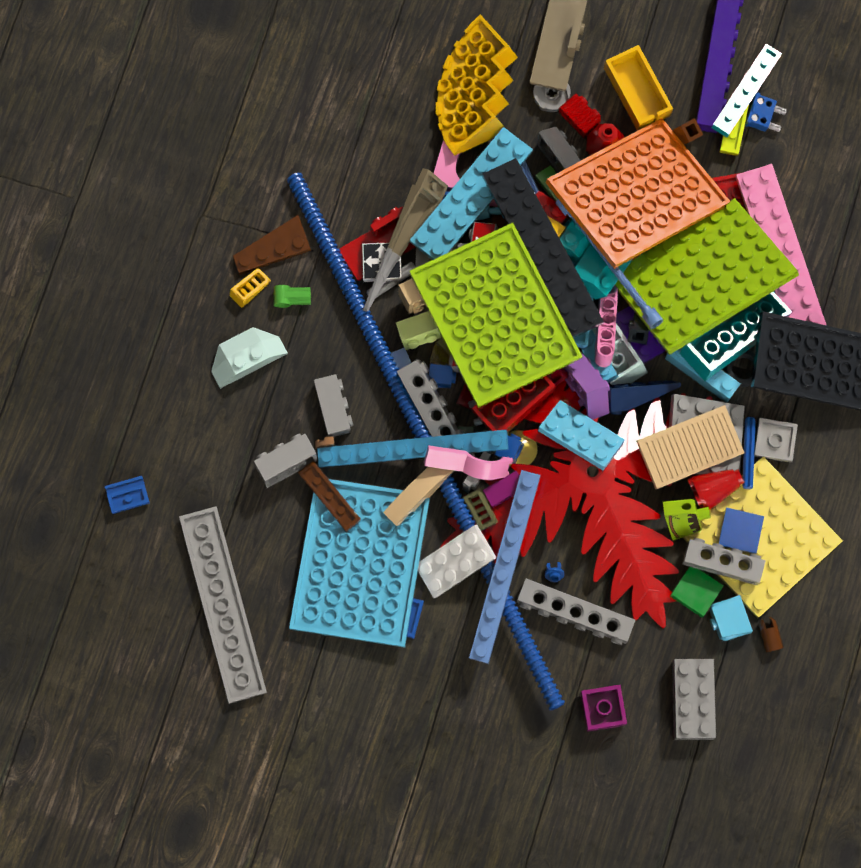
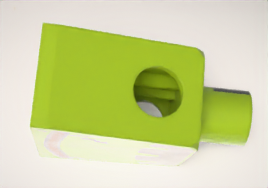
[663,499,711,540]

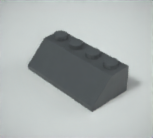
[537,127,581,173]

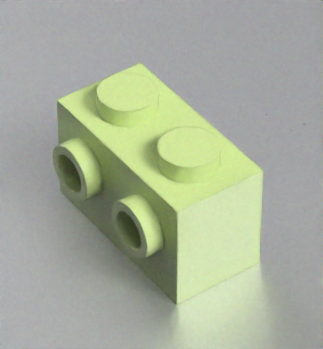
[396,311,441,350]

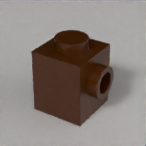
[672,118,703,145]

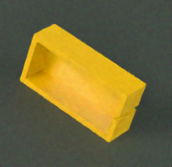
[604,45,673,131]

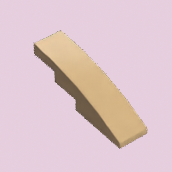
[383,467,454,526]

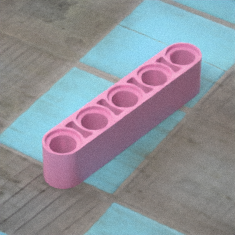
[595,285,618,367]

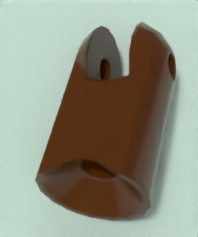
[759,617,784,653]

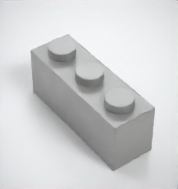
[314,374,353,437]

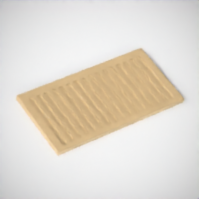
[636,405,744,489]

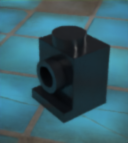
[628,313,649,344]

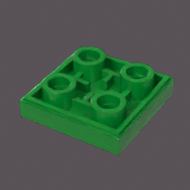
[670,567,723,618]

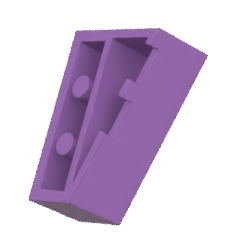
[563,351,610,420]

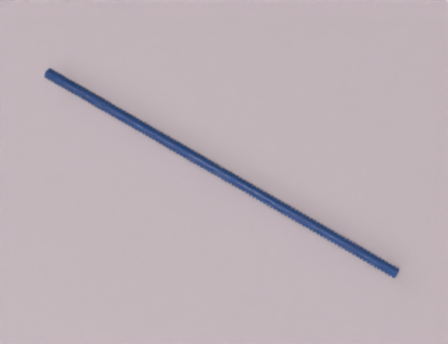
[287,173,565,710]

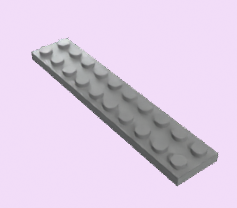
[179,506,267,704]

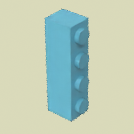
[665,347,741,403]

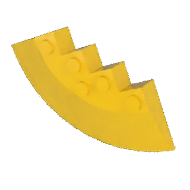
[436,14,518,156]

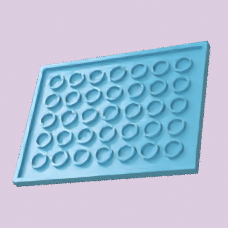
[289,479,430,647]

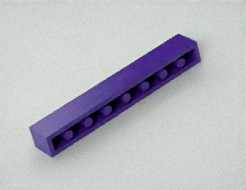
[696,0,744,133]

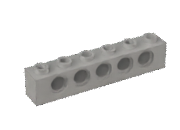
[397,360,475,473]
[517,578,635,645]

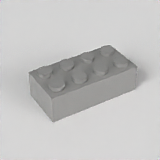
[672,659,716,740]

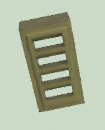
[463,487,498,531]

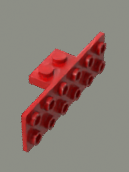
[340,206,416,281]

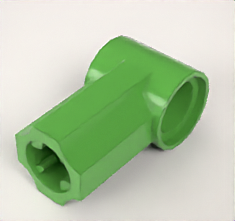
[274,285,311,308]

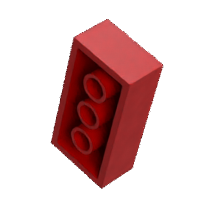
[472,376,556,433]

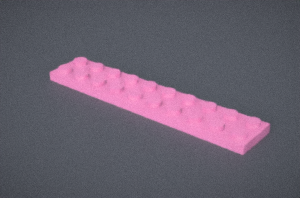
[735,164,827,326]

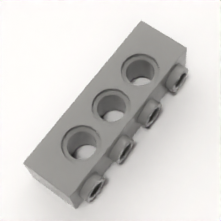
[682,538,766,585]

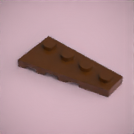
[233,215,311,275]

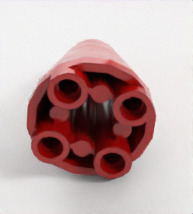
[688,469,744,510]

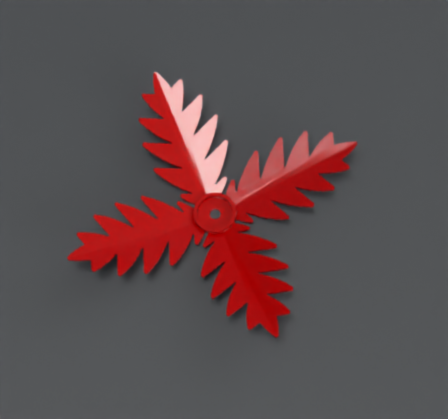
[440,380,713,628]

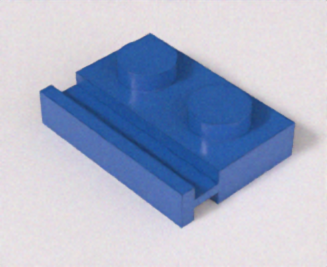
[105,476,150,514]

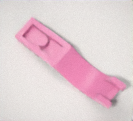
[424,445,513,480]

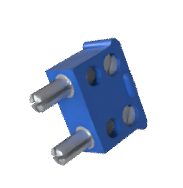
[745,92,787,132]

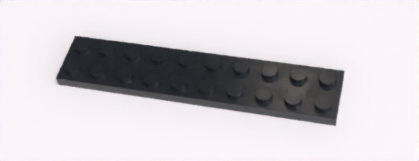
[482,158,604,338]

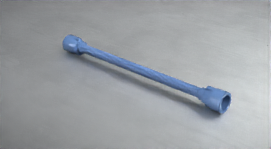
[556,199,663,329]

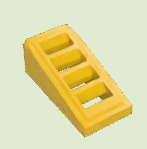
[230,268,271,308]

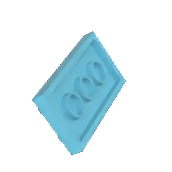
[538,400,625,471]

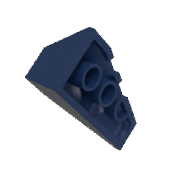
[608,380,681,414]

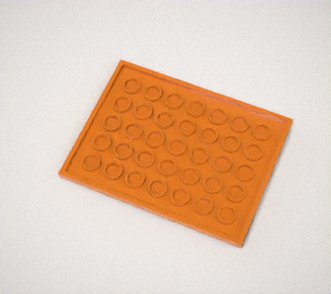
[545,118,731,269]

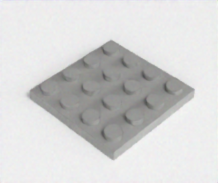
[669,394,745,475]

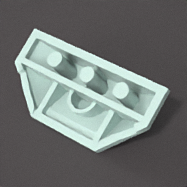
[211,327,288,389]

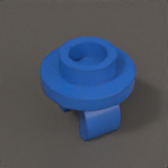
[545,562,564,582]

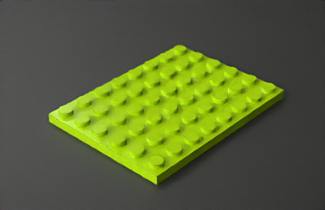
[615,198,799,355]
[409,223,583,408]

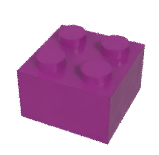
[580,685,627,732]

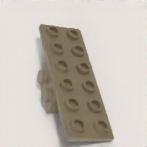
[530,0,587,91]

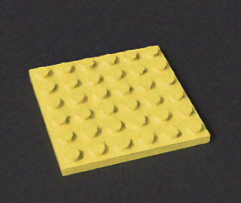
[683,457,842,618]

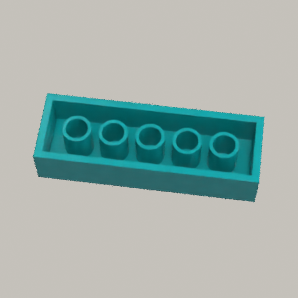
[679,292,792,381]

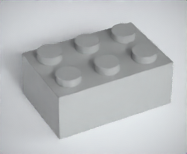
[254,434,318,488]

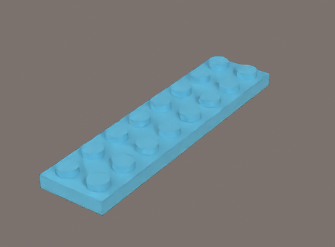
[410,127,533,260]

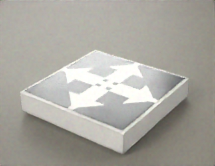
[362,243,402,282]

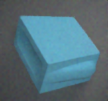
[709,595,753,641]

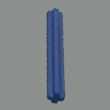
[742,417,756,489]

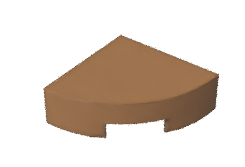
[315,436,334,449]

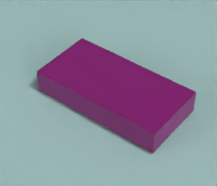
[483,471,520,508]

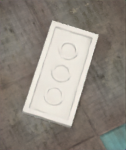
[418,525,497,598]

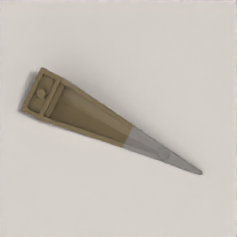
[363,168,448,312]

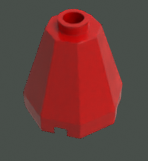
[586,123,625,156]

